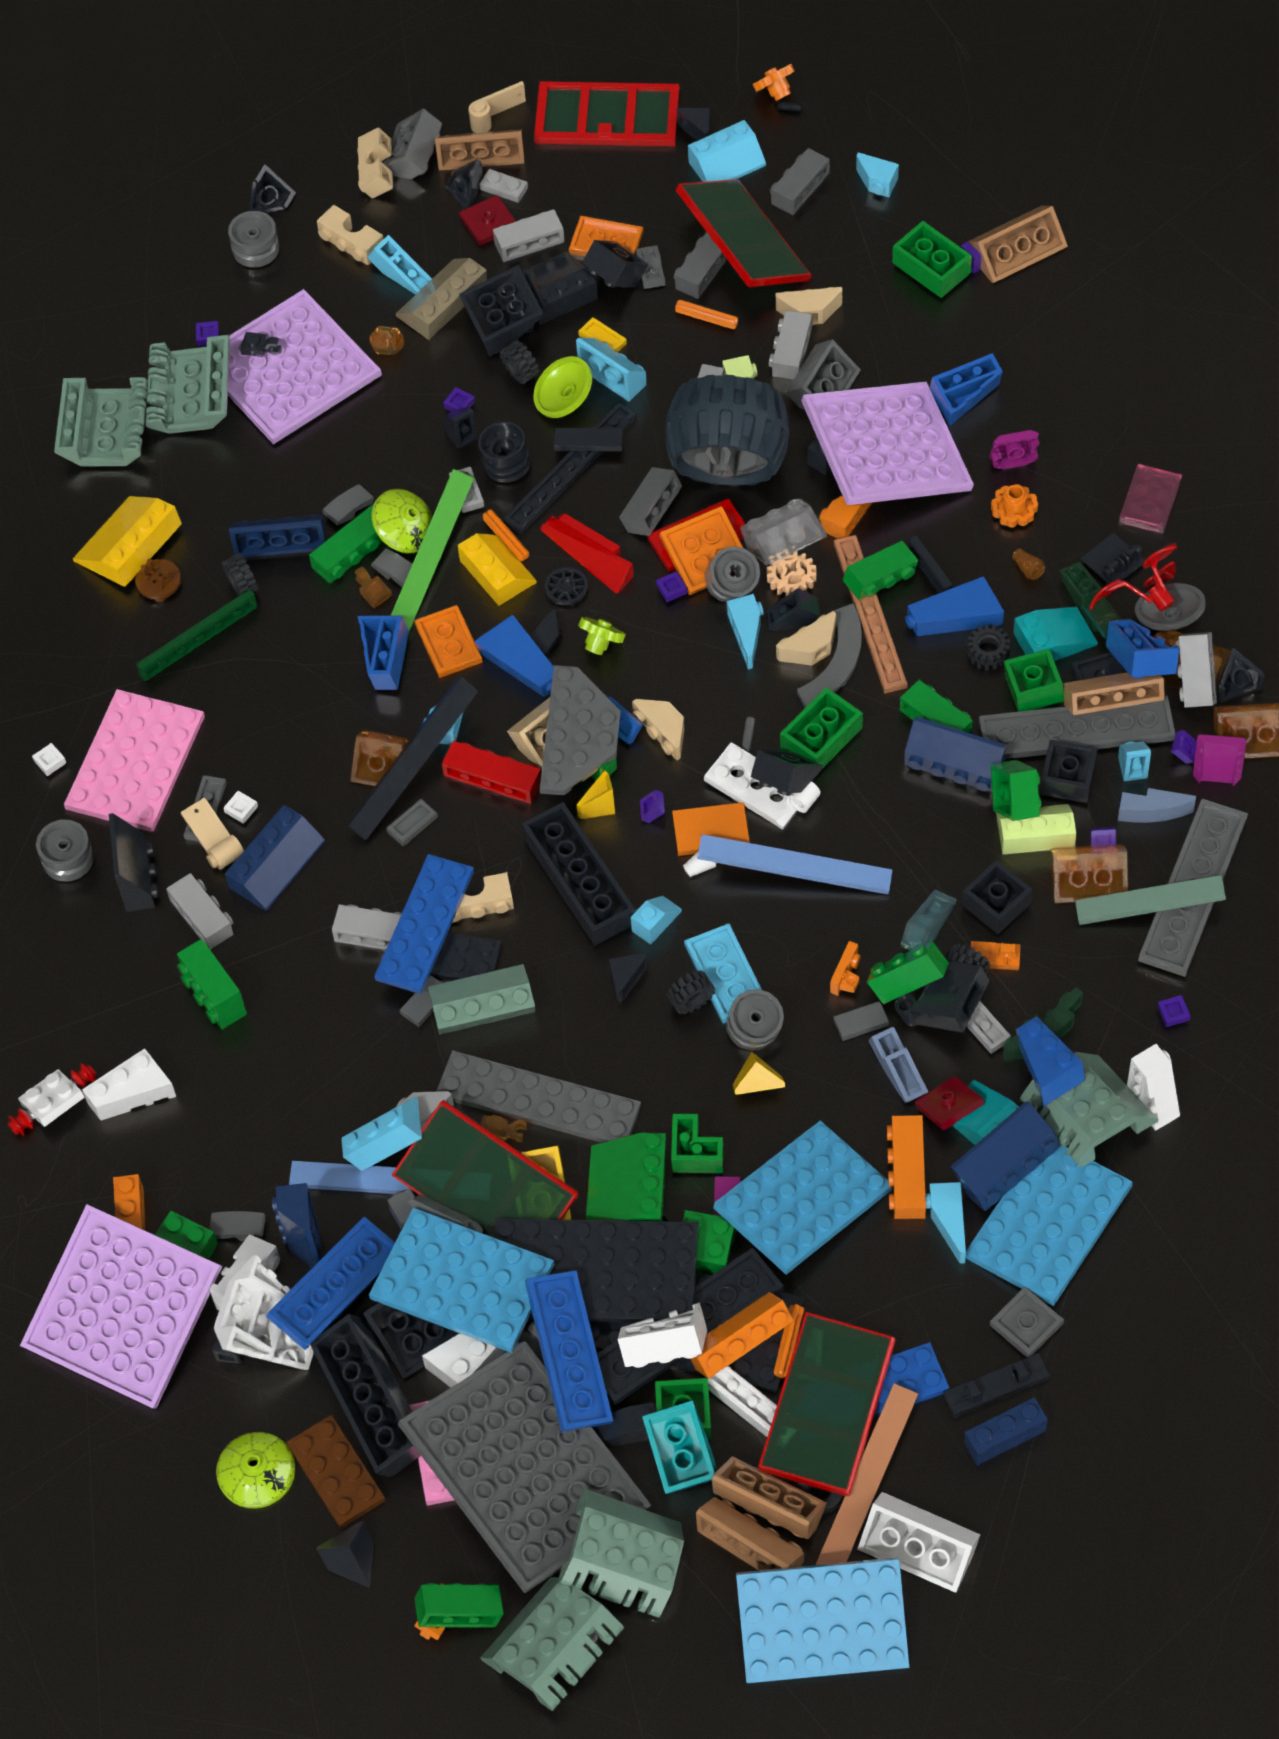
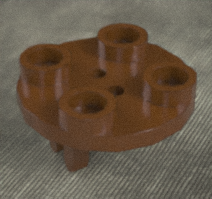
[135,558,182,602]

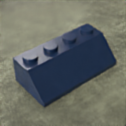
[229,514,326,558]
[904,716,1006,792]
[225,805,325,911]
[951,1101,1061,1211]
[272,1183,321,1269]

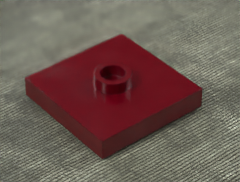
[459,195,516,246]
[915,1076,984,1130]

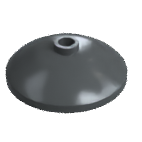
[1135,583,1206,631]

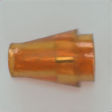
[1012,548,1045,580]

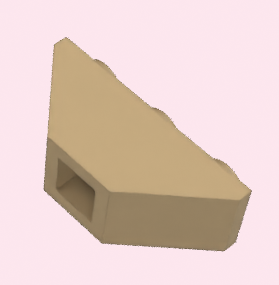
[776,287,842,325]
[776,611,836,666]
[632,699,685,760]

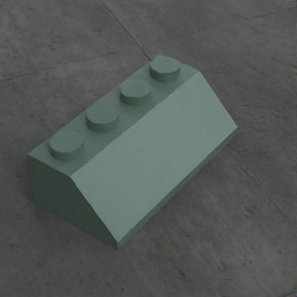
[428,964,535,1035]

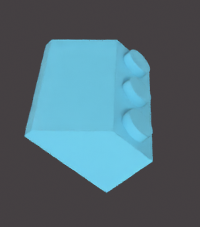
[688,120,766,182]
[576,338,646,401]
[342,1097,422,1171]

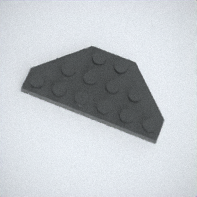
[540,665,621,795]

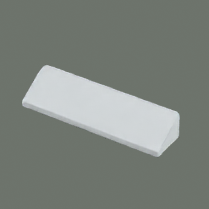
[705,1366,797,1450]

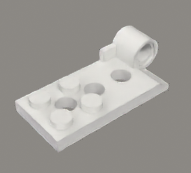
[704,742,820,829]

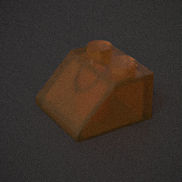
[350,730,409,786]

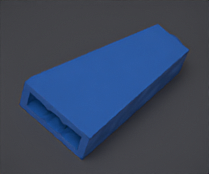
[905,576,1004,636]
[475,615,554,697]

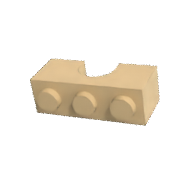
[357,127,393,199]
[317,205,384,265]
[452,872,514,923]

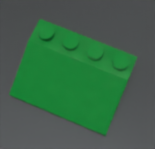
[586,1133,667,1221]

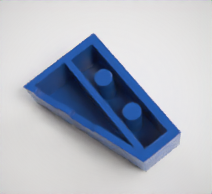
[930,353,1003,427]
[358,616,409,690]
[1106,619,1179,679]
[1016,1016,1085,1106]

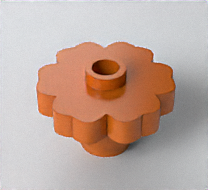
[753,64,795,101]
[991,484,1038,527]

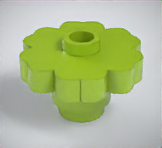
[578,617,626,655]

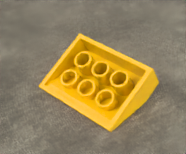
[73,496,182,587]

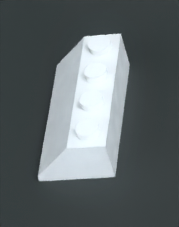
[857,1492,980,1593]

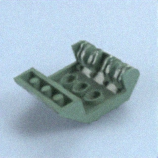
[146,335,230,434]
[54,377,148,466]
[1020,1052,1158,1167]
[559,1488,684,1617]
[480,1577,624,1711]

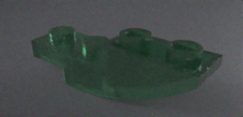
[1059,562,1122,639]
[1003,987,1083,1062]

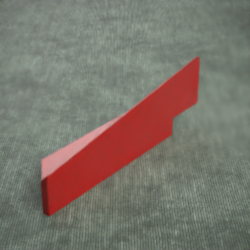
[541,513,634,593]

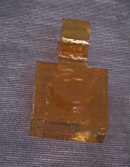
[354,567,392,608]
[481,1115,527,1142]

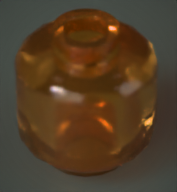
[370,325,404,356]

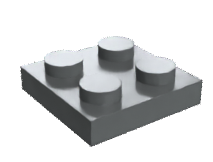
[990,1287,1064,1357]

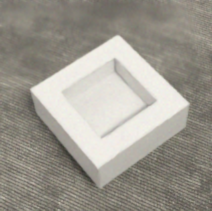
[32,743,66,776]
[224,791,258,824]

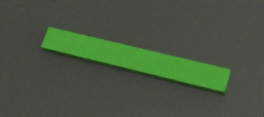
[391,469,474,631]

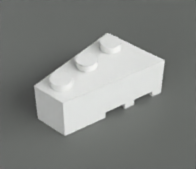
[1127,1044,1180,1131]
[82,1049,176,1120]
[209,1234,280,1310]
[618,1303,707,1368]
[422,1334,505,1387]

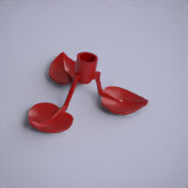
[1089,542,1177,612]

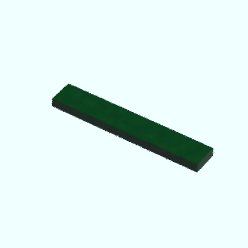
[136,589,257,682]

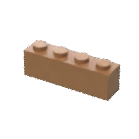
[1063,672,1164,715]

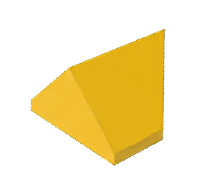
[577,771,615,819]
[733,1052,785,1094]

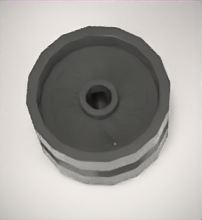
[228,211,279,267]
[704,546,760,602]
[36,820,94,882]
[726,989,784,1051]

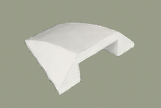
[214,1254,314,1370]

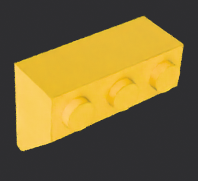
[458,533,537,606]

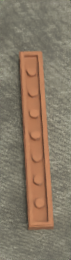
[834,535,907,694]
[816,1384,918,1565]

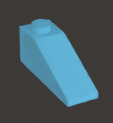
[367,235,432,295]
[727,594,764,669]
[925,1182,966,1263]

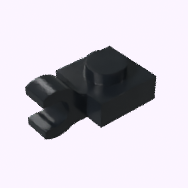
[240,332,281,357]

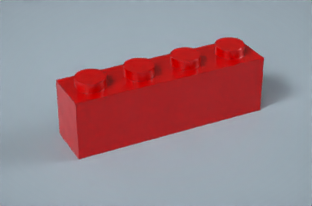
[442,741,541,804]

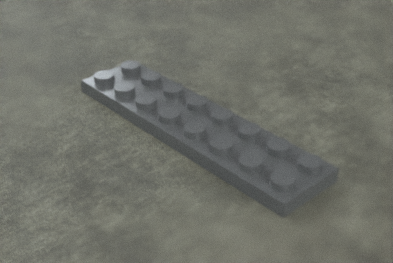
[979,696,1176,759]
[1138,799,1248,977]
[436,1050,641,1143]

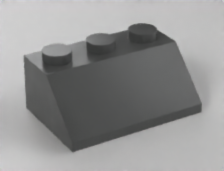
[383,108,442,179]
[785,339,860,410]

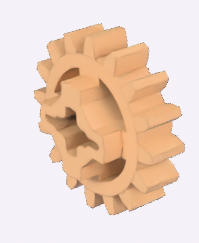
[767,550,816,596]

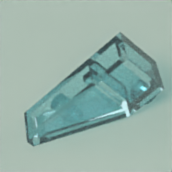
[900,890,957,951]

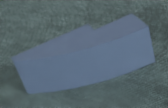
[1118,788,1196,823]
[868,1027,928,1103]

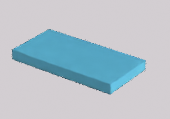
[684,924,762,1024]

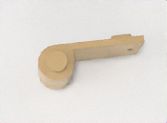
[469,81,526,133]
[180,797,244,870]

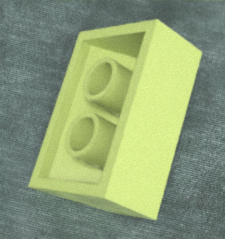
[996,804,1076,855]

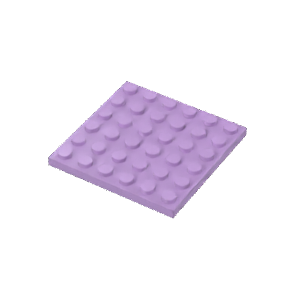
[228,289,382,444]
[801,382,974,505]
[20,1204,223,1409]

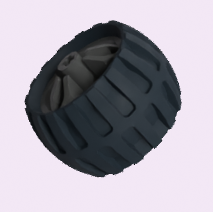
[665,374,789,487]

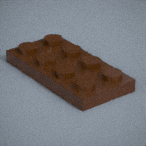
[286,1415,386,1529]

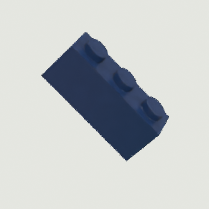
[964,1397,1048,1465]

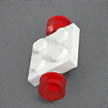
[7,1063,97,1136]

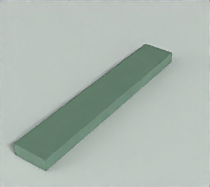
[1075,875,1226,925]

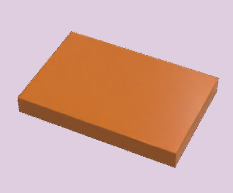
[569,216,644,256]
[414,605,483,678]
[672,802,750,856]

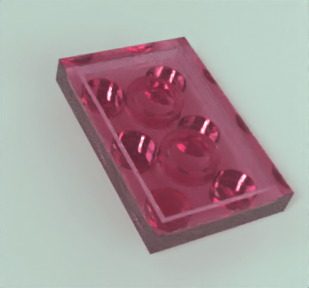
[1119,464,1182,534]

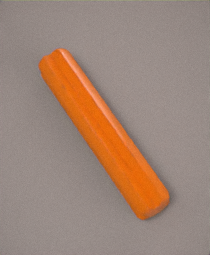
[675,300,738,329]
[483,510,529,562]
[774,1304,804,1378]

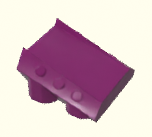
[989,430,1039,469]
[1193,735,1246,786]

